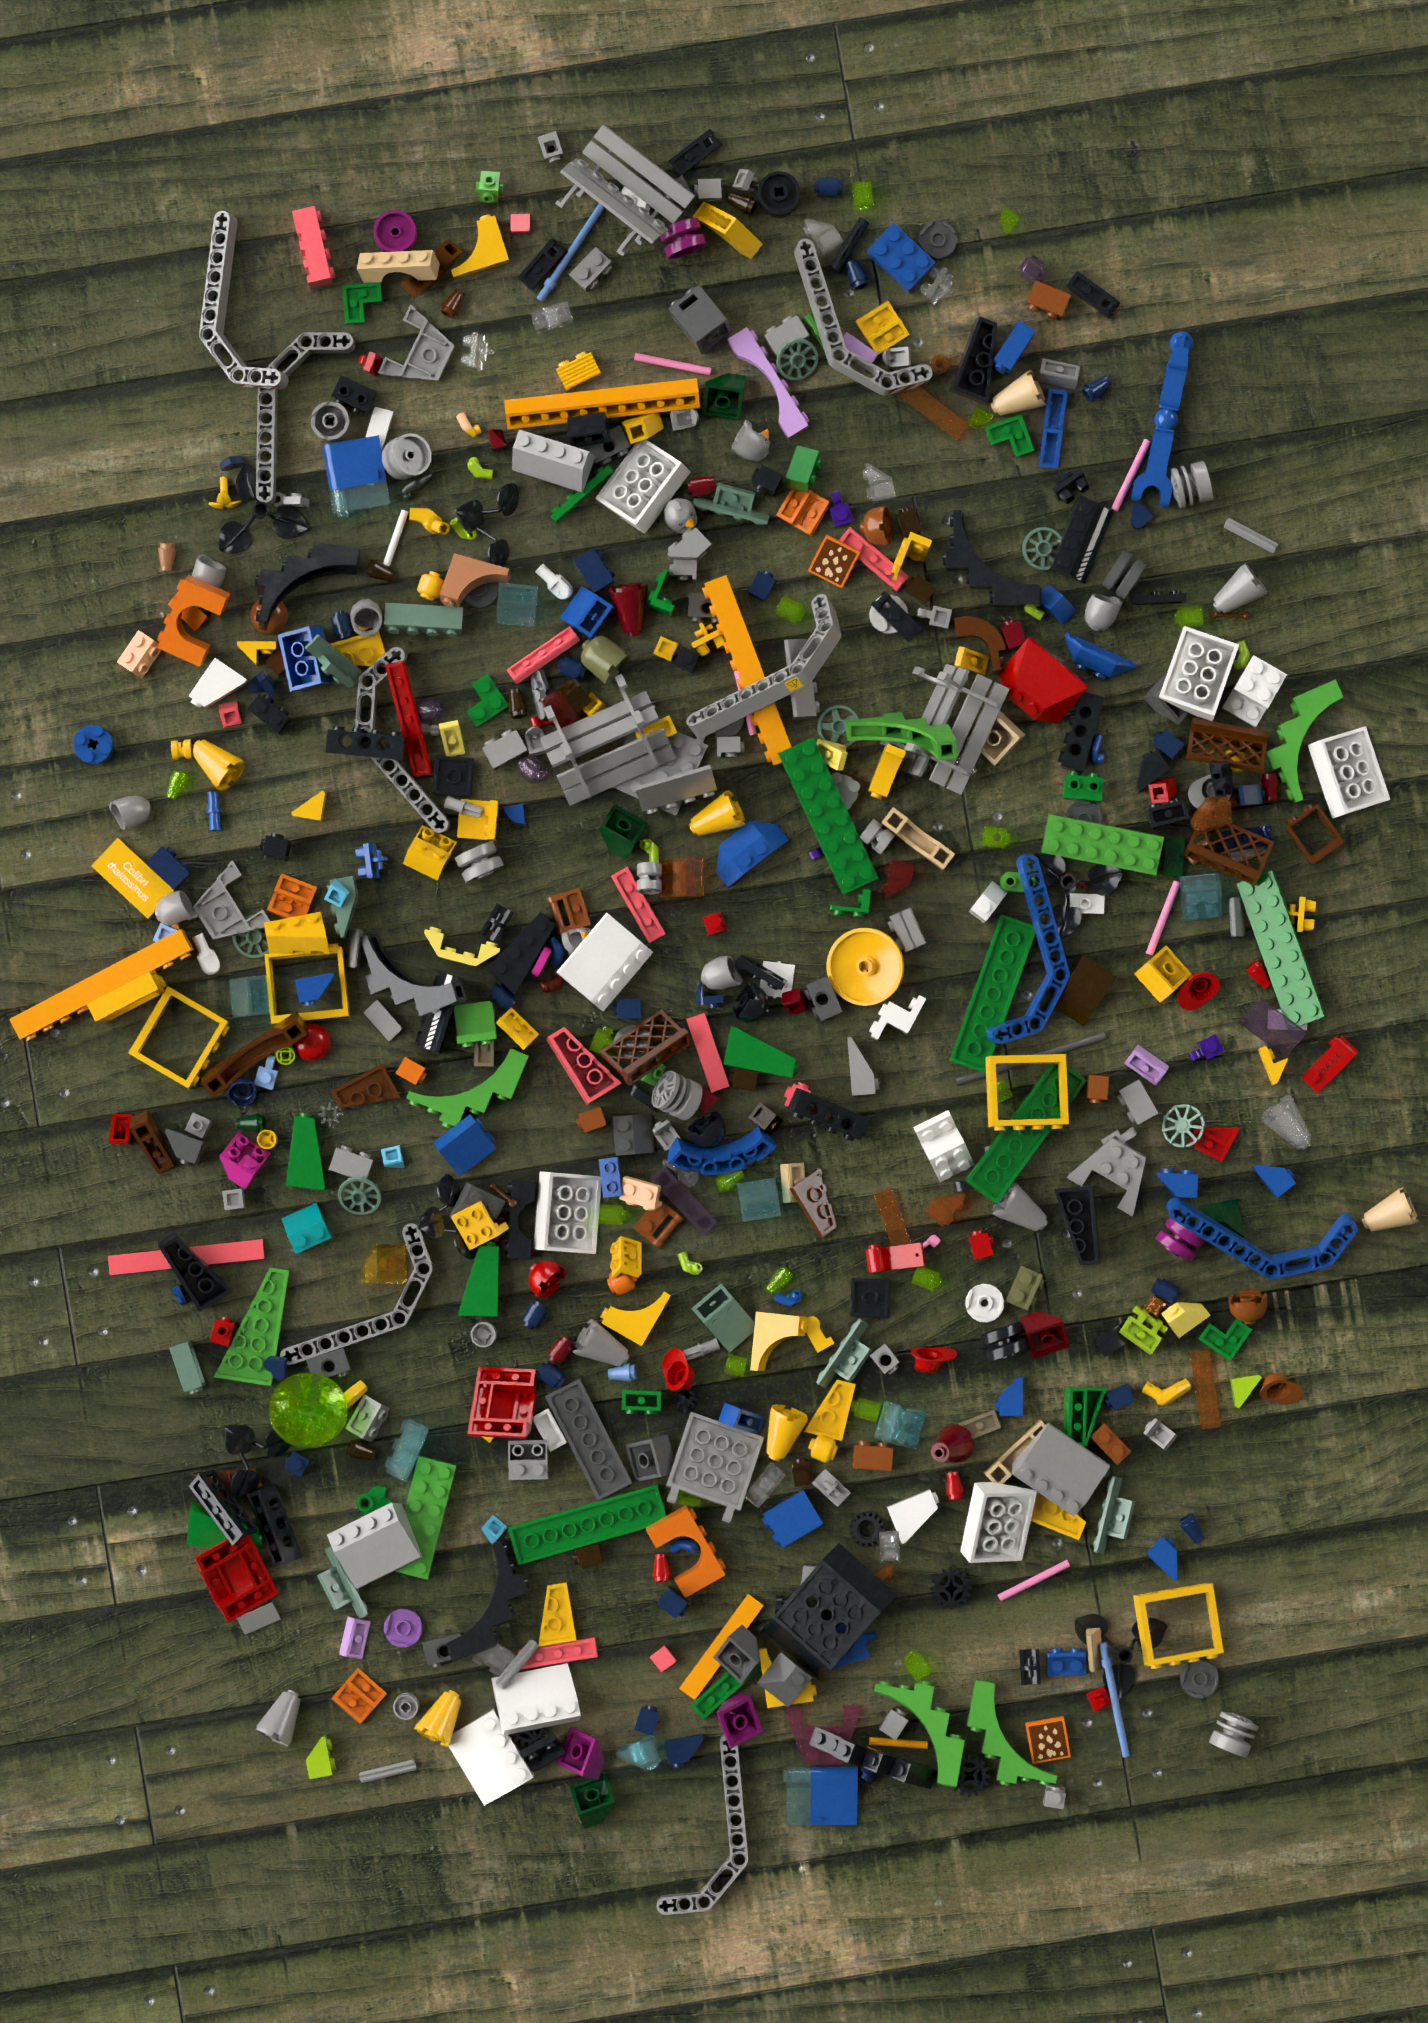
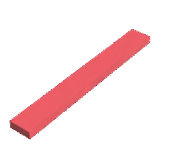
[108,1239,265,1275]

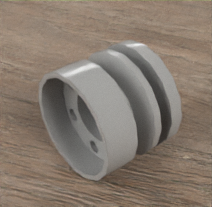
[1171,461,1213,508]
[652,1070,702,1121]
[1209,1711,1259,1758]

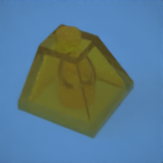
[361,1244,406,1284]

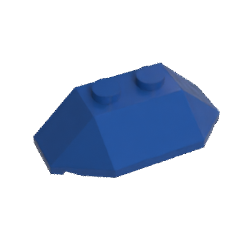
[1064,632,1137,680]
[716,821,789,887]

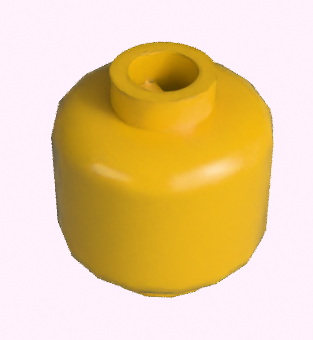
[417,571,444,601]
[808,1435,838,1463]

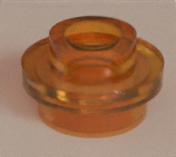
[930,354,950,374]

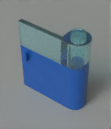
[322,435,390,518]
[783,1766,858,1825]

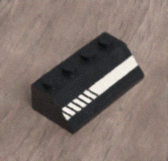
[1049,496,1113,584]
[415,972,464,1054]

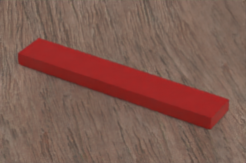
[385,660,433,777]

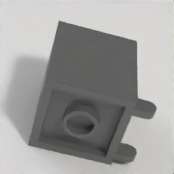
[668,285,732,355]

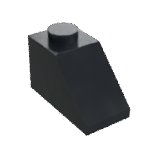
[1136,750,1171,792]

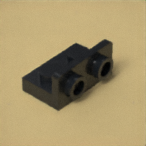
[519,1733,566,1772]

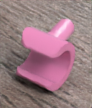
[923,1235,941,1249]

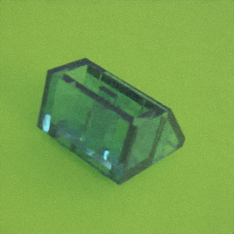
[497,583,539,627]
[1180,873,1222,921]
[229,975,270,1018]
[737,1177,781,1222]
[874,1400,927,1450]

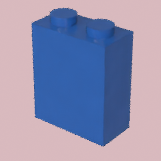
[993,320,1035,375]
[433,1114,497,1177]
[762,1489,823,1548]

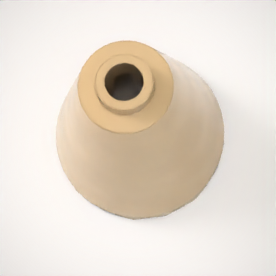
[990,370,1047,416]
[1362,1187,1419,1232]

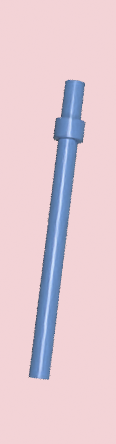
[537,203,605,302]
[1100,1642,1130,1757]

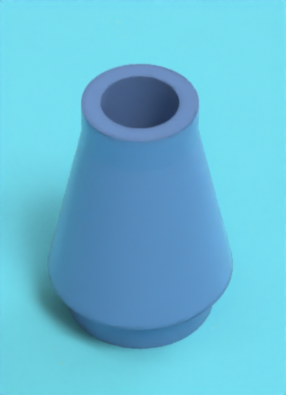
[608,1363,637,1382]

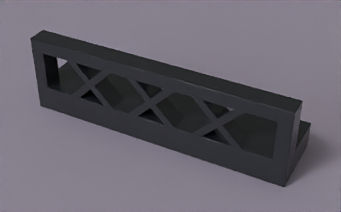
[189,1470,258,1546]

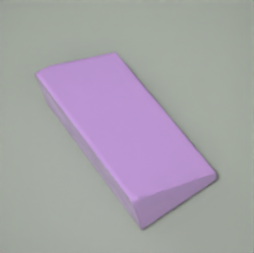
[843,332,878,372]
[1124,1045,1169,1086]
[339,1616,371,1659]

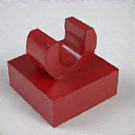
[358,352,383,377]
[1086,1686,1112,1712]

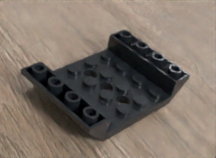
[764,1543,897,1683]

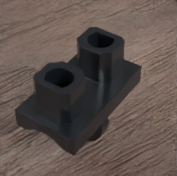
[1053,468,1089,504]
[1209,761,1235,797]
[480,903,514,943]
[1019,1649,1041,1685]

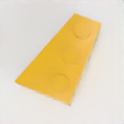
[264,912,329,954]

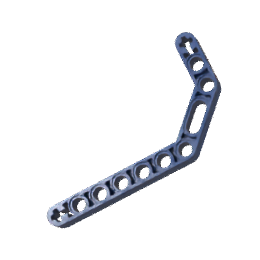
[986,854,1070,1044]
[1166,1198,1358,1279]

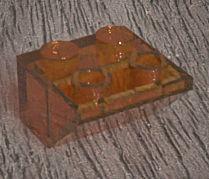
[659,857,703,898]

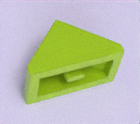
[1230,1374,1262,1409]

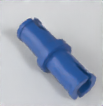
[206,791,222,832]

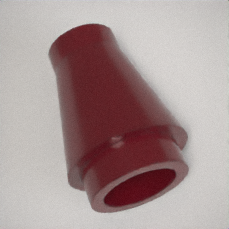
[1260,772,1280,801]

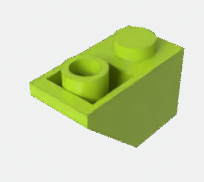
[306,1735,336,1779]

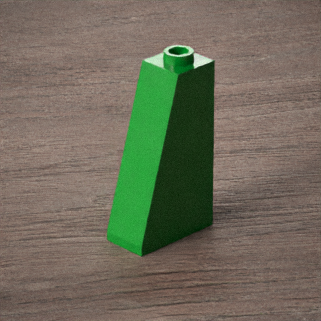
[723,1026,799,1078]
[286,1113,326,1190]
[458,1242,500,1316]
[187,1502,263,1549]

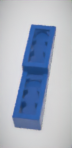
[1039,387,1068,469]

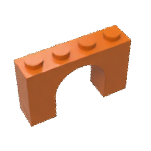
[157,575,231,667]
[646,1505,726,1598]

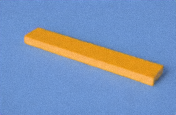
[679,1594,764,1700]

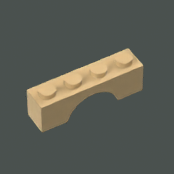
[357,250,440,283]
[881,807,955,871]
[984,1420,1046,1484]

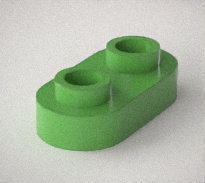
[1000,872,1036,893]

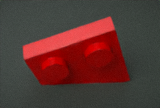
[1187,1127,1239,1162]

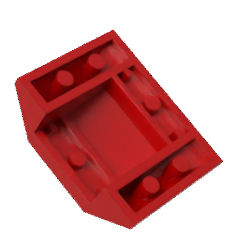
[999,636,1089,724]
[467,1367,536,1439]
[194,1528,279,1623]

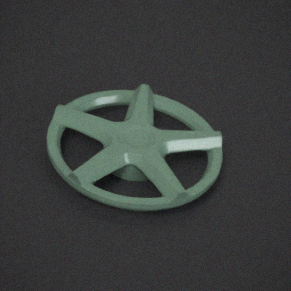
[817,705,859,747]

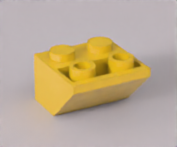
[403,825,457,881]

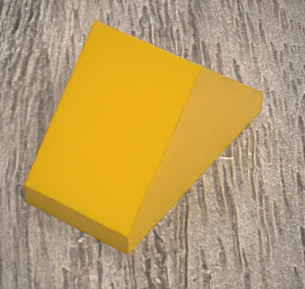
[291,791,326,822]

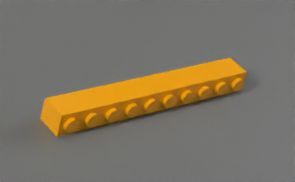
[504,378,700,430]
[702,575,791,765]
[9,929,194,1041]

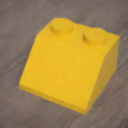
[1134,945,1192,1002]

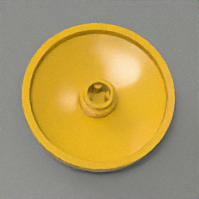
[827,928,904,1006]

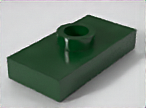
[1162,837,1185,877]

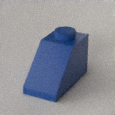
[295,973,335,1006]
[1252,1165,1296,1198]
[995,1376,1023,1416]
[718,1403,766,1435]
[1146,1536,1178,1581]

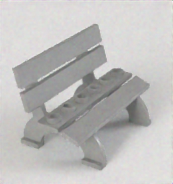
[555,124,695,256]
[880,664,1009,795]
[540,674,676,806]

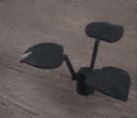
[219,463,307,554]
[455,483,519,567]
[1034,853,1123,938]
[416,1174,476,1260]
[224,1424,294,1500]
[1075,1614,1168,1699]

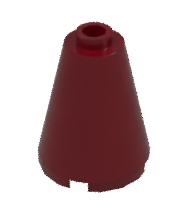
[609,583,648,636]
[931,1424,974,1463]

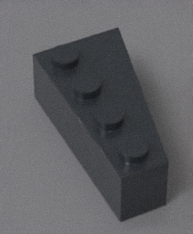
[949,316,997,405]
[1054,1186,1101,1265]
[158,1233,233,1312]

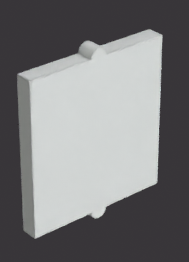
[760,961,795,999]

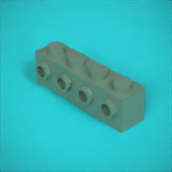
[384,603,463,638]

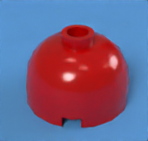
[293,1023,331,1062]
[528,1260,567,1299]

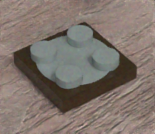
[829,767,867,817]

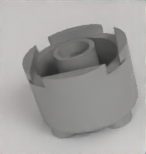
[311,402,351,443]

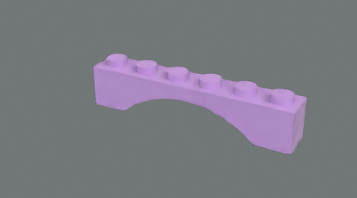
[727,327,809,440]

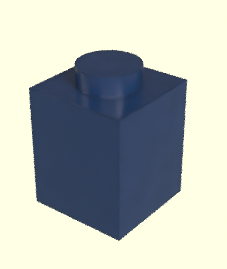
[748,570,776,602]
[1153,729,1184,760]
[613,999,641,1020]
[1104,1383,1135,1411]
[284,1450,312,1478]
[634,1704,660,1736]

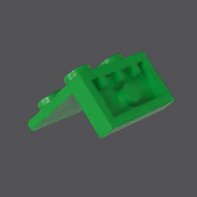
[648,568,675,617]
[830,889,871,918]

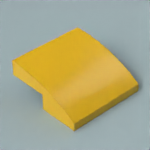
[855,300,910,355]

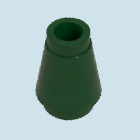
[236,1113,266,1133]

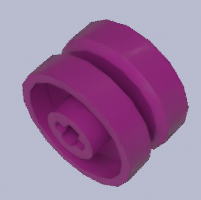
[374,210,418,252]
[660,218,707,259]
[1155,1218,1205,1263]

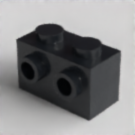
[331,376,377,416]
[567,412,610,447]
[752,465,783,497]
[247,694,291,735]
[1146,798,1190,829]
[259,833,292,861]

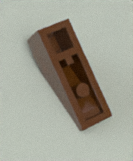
[130,1110,175,1174]

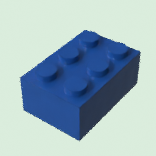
[867,223,936,294]
[278,625,334,692]

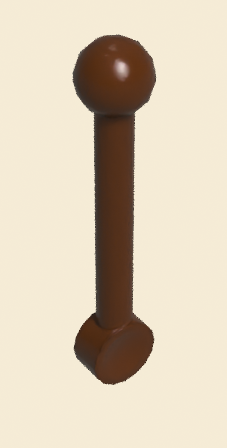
[1210,611,1250,620]
[489,1183,517,1207]

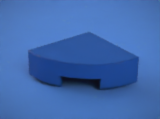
[504,804,525,824]
[172,1285,188,1305]

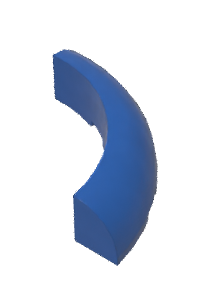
[667,1126,777,1175]

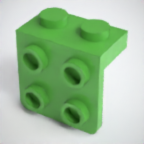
[454,1001,497,1048]

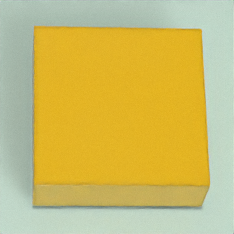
[653,636,679,662]

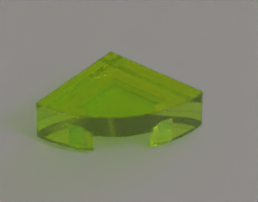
[1000,207,1020,234]
[968,407,994,427]

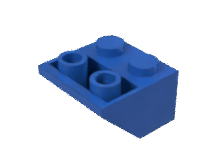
[560,587,614,640]
[1156,1169,1198,1198]

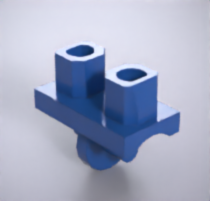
[355,843,388,879]

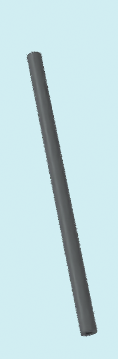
[955,1032,1106,1086]

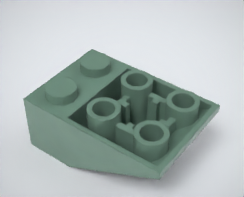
[327,876,359,939]
[691,1283,755,1353]

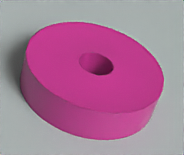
[531,946,552,977]

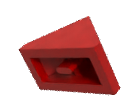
[109,1114,132,1145]

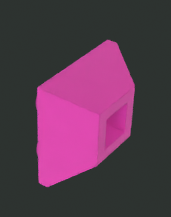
[219,1132,271,1190]

